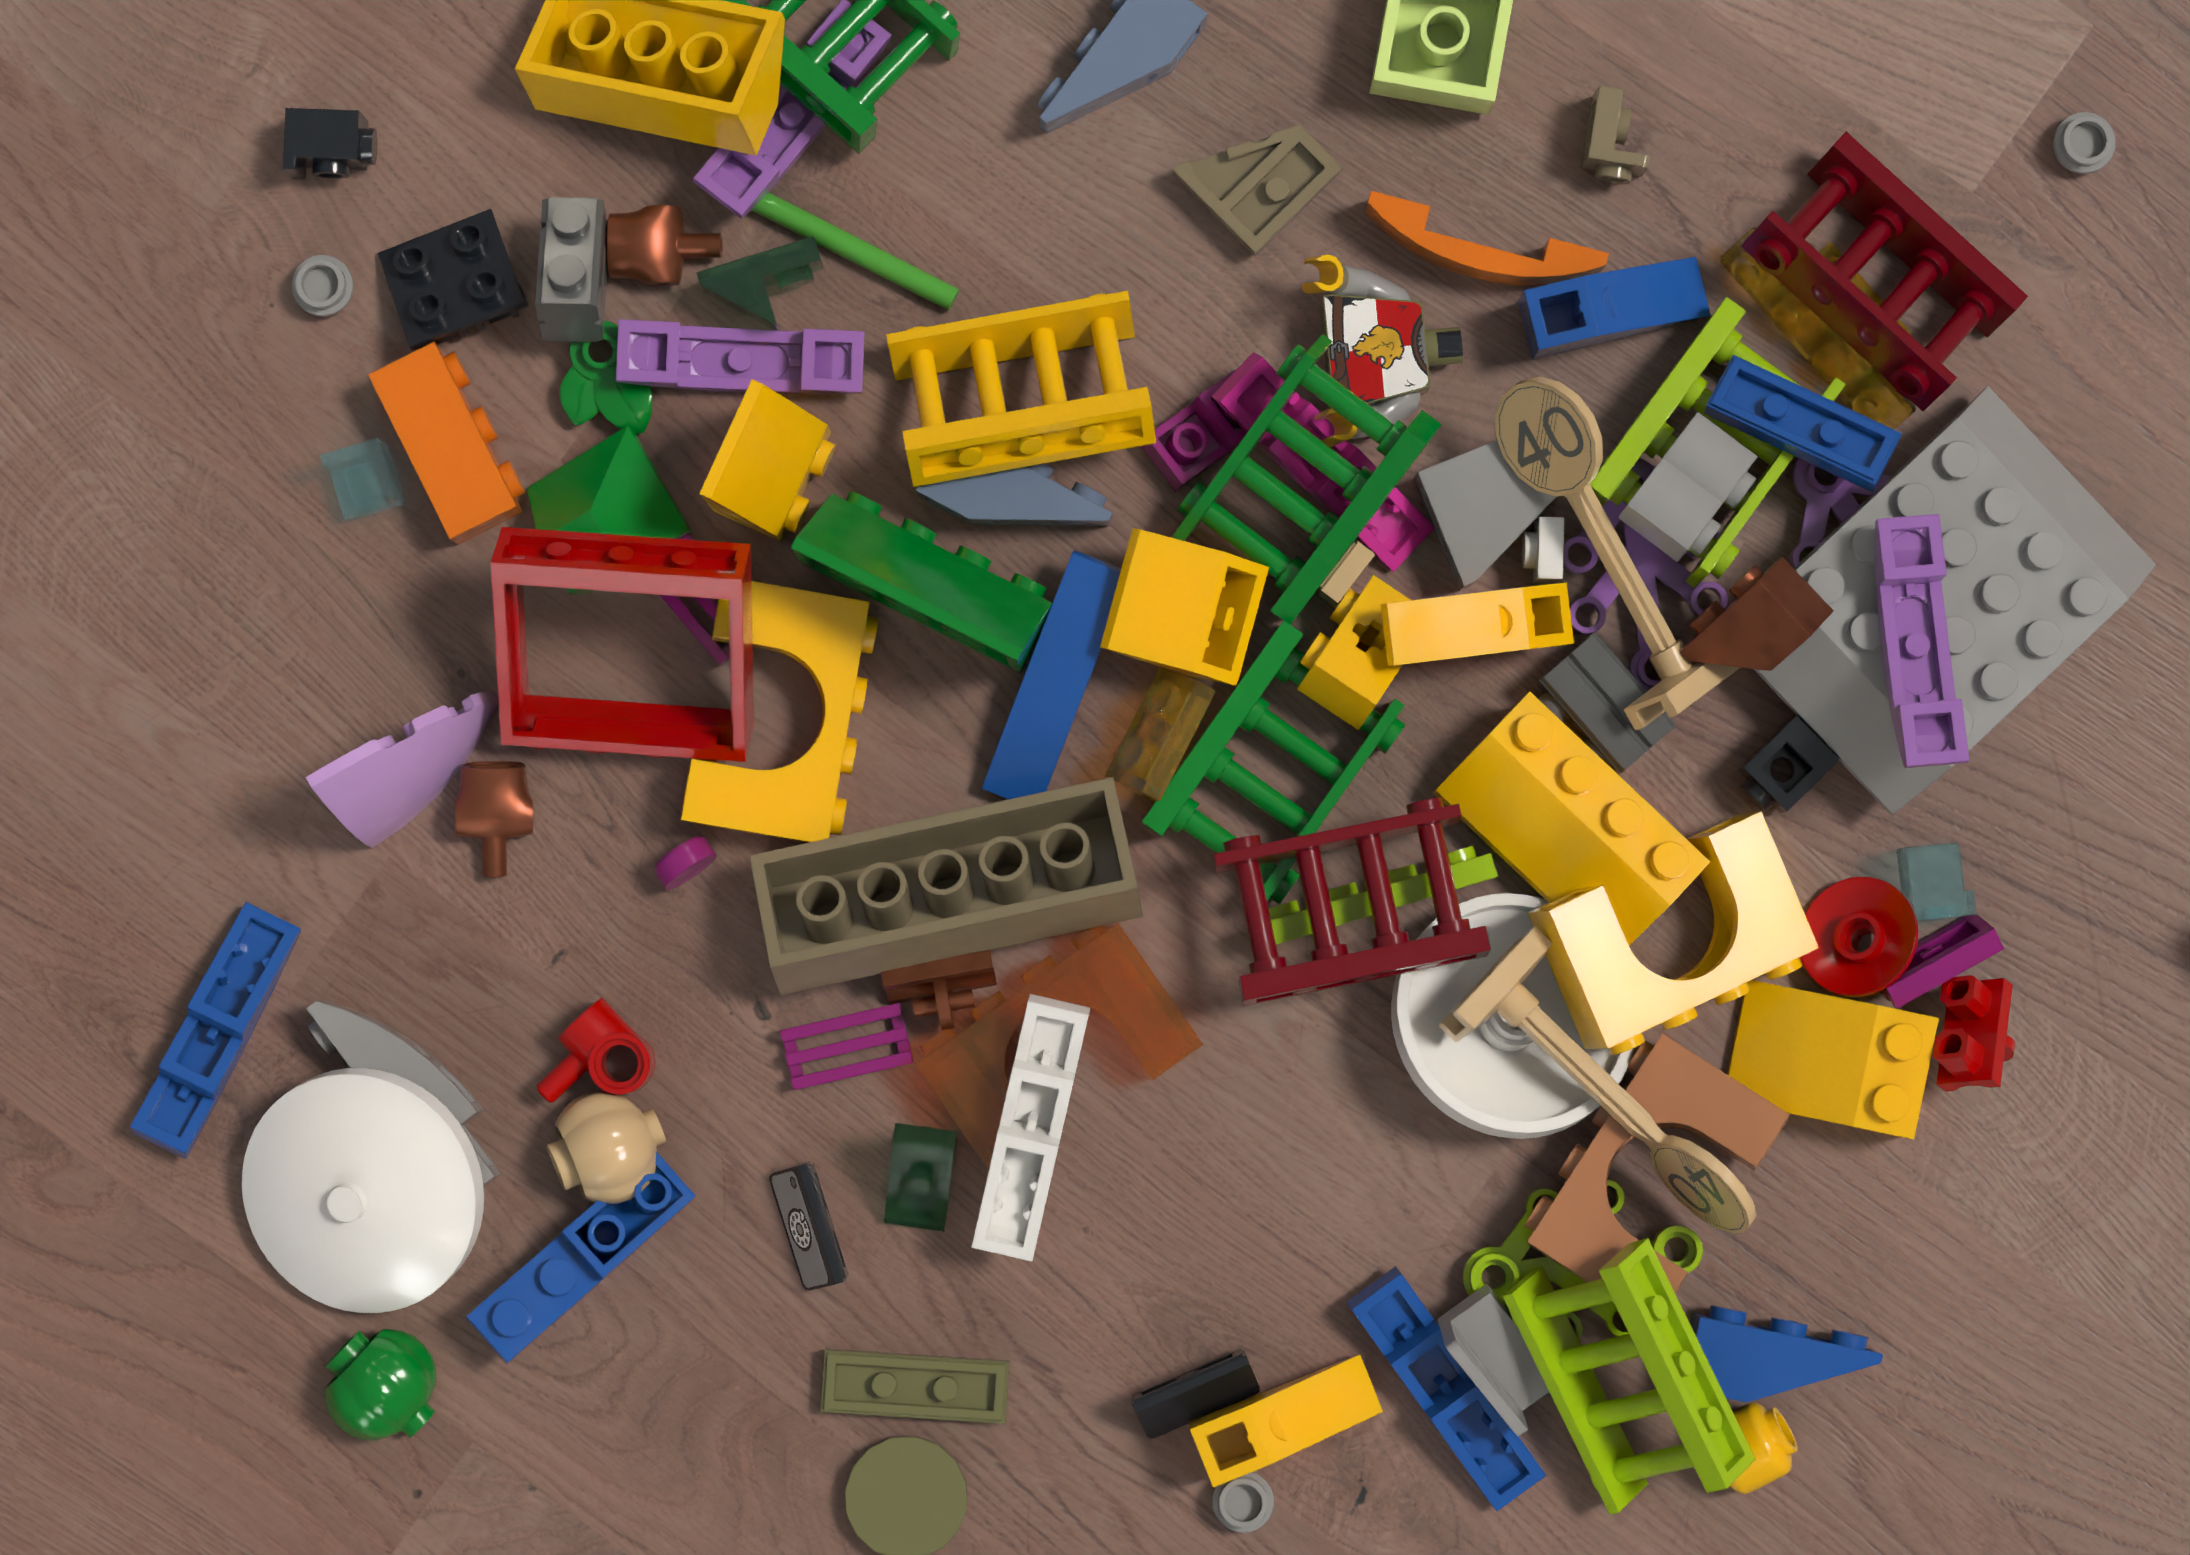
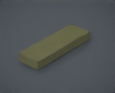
[821,1348,1010,1424]

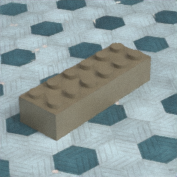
[750,777,1143,995]

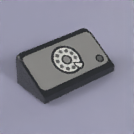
[769,1161,849,1291]

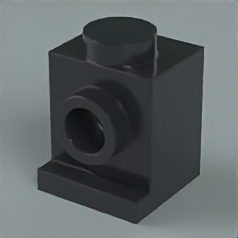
[283,108,378,180]
[1737,716,1840,813]

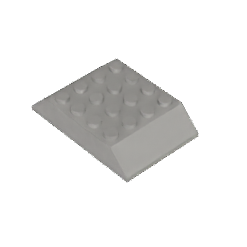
[1754,386,2156,815]

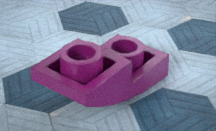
[1141,367,1247,492]

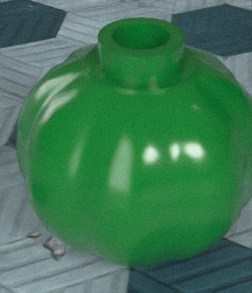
[324,1329,437,1441]

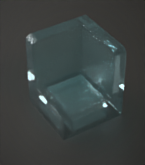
[320,438,406,521]
[1896,843,1977,921]

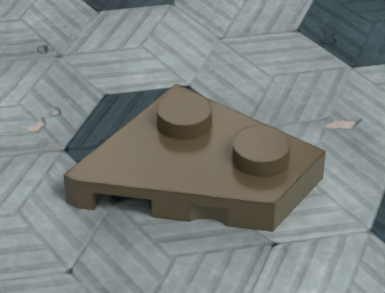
[1172,124,1343,256]

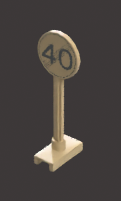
[1495,377,1741,731]
[1438,926,1757,1234]

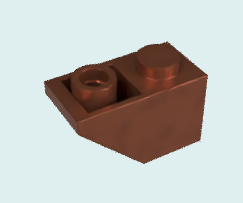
[1680,557,1834,671]

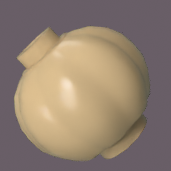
[547,1091,666,1205]

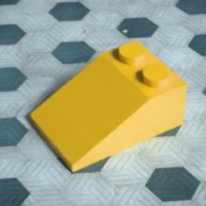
[699,379,836,542]
[1727,980,1939,1140]

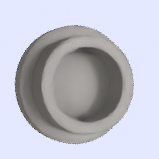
[2053,112,2115,174]
[292,255,354,317]
[1212,1472,1274,1533]

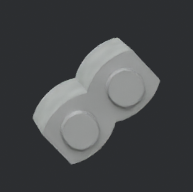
[1618,412,1758,562]

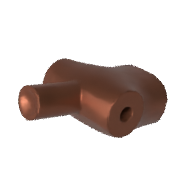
[607,205,723,286]
[455,761,533,878]

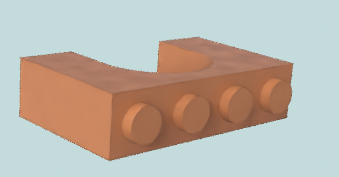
[1524,1033,1790,1294]

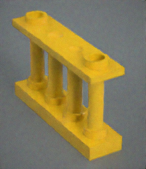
[886,290,1156,487]

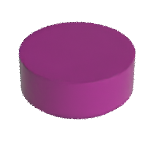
[654,836,717,890]

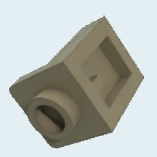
[1581,85,1650,184]

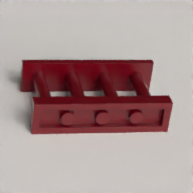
[1741,131,2028,412]
[1213,798,1491,1007]

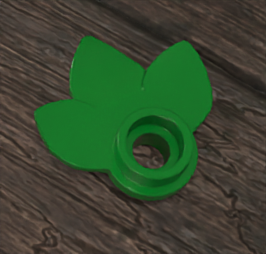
[560,320,656,434]

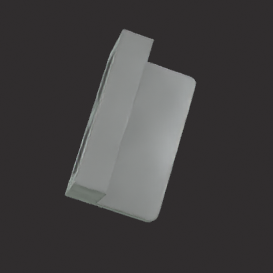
[1437,1284,1549,1437]

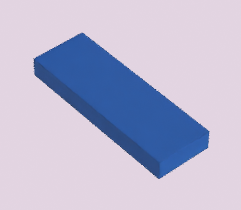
[1704,355,1902,493]

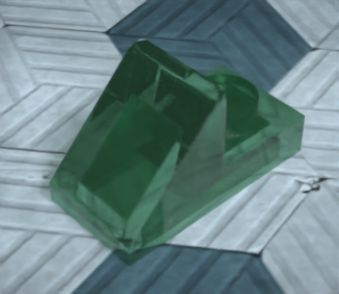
[696,236,825,331]
[884,1123,958,1232]

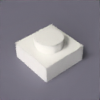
[1522,517,1564,584]

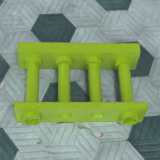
[1591,297,1846,588]
[1503,1238,1756,1515]

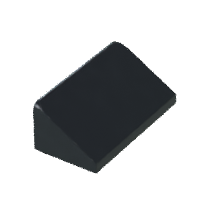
[1131,1350,1260,1439]

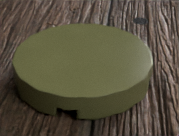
[845,1435,967,1555]

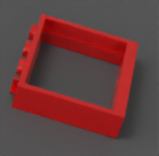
[490,527,754,762]

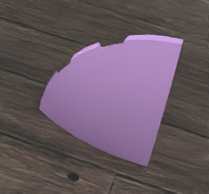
[305,691,499,848]

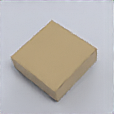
[1318,541,1375,608]

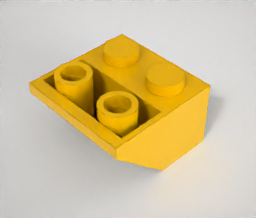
[1100,528,1269,686]

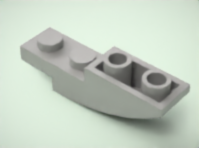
[306,1001,502,1188]

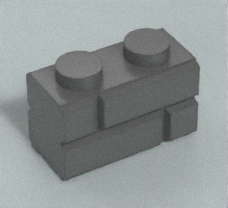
[535,197,608,342]
[1535,633,1676,775]

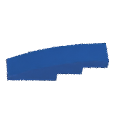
[981,550,1121,799]
[130,902,301,1159]
[1346,1266,1547,1512]

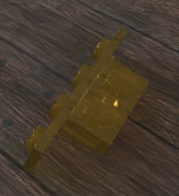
[1720,227,1916,429]

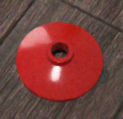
[1801,877,1918,997]

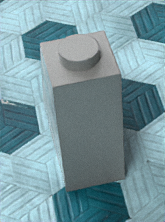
[1414,440,1556,591]

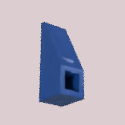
[1518,257,1711,360]
[1690,1305,1883,1403]

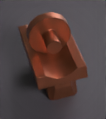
[881,950,997,1031]

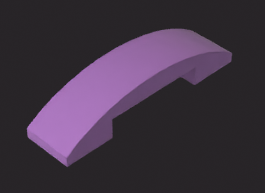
[693,0,892,219]
[616,319,865,395]
[1875,514,1970,768]

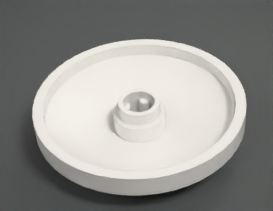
[1391,893,1634,1139]
[242,1068,484,1313]

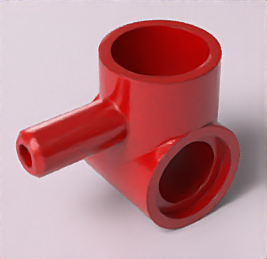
[536,997,656,1103]

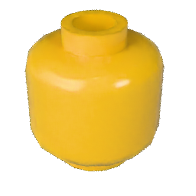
[1730,1402,1798,1494]

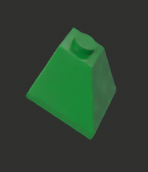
[527,425,692,595]

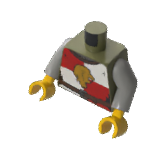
[1302,255,1463,447]

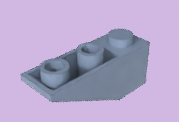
[1037,0,1208,134]
[915,463,1113,527]

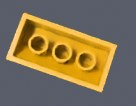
[515,0,785,156]
[1433,691,1710,946]

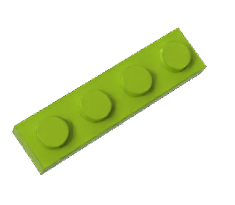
[1269,846,1498,945]

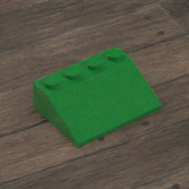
[791,491,1052,673]

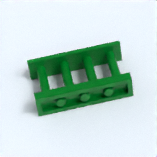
[723,0,960,154]
[1173,334,1442,625]
[1141,620,1406,905]

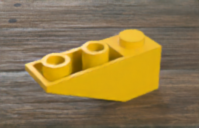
[1381,582,1574,666]
[1188,1354,1383,1487]

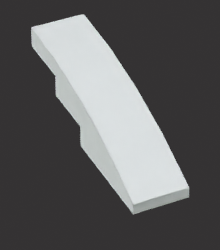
[972,994,1090,1261]

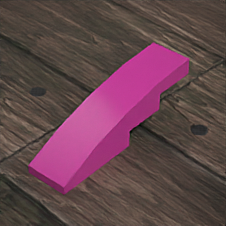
[1211,352,1434,572]

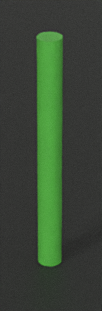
[751,192,960,311]

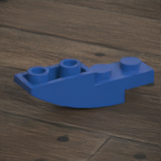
[466,1151,696,1365]

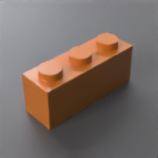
[368,342,526,545]

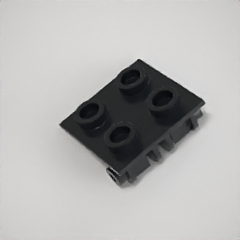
[378,209,529,351]

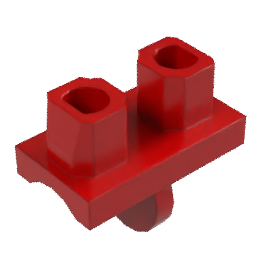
[1933,975,2015,1092]

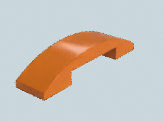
[1365,191,1609,286]

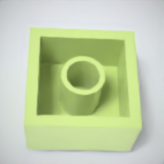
[1369,0,1513,115]

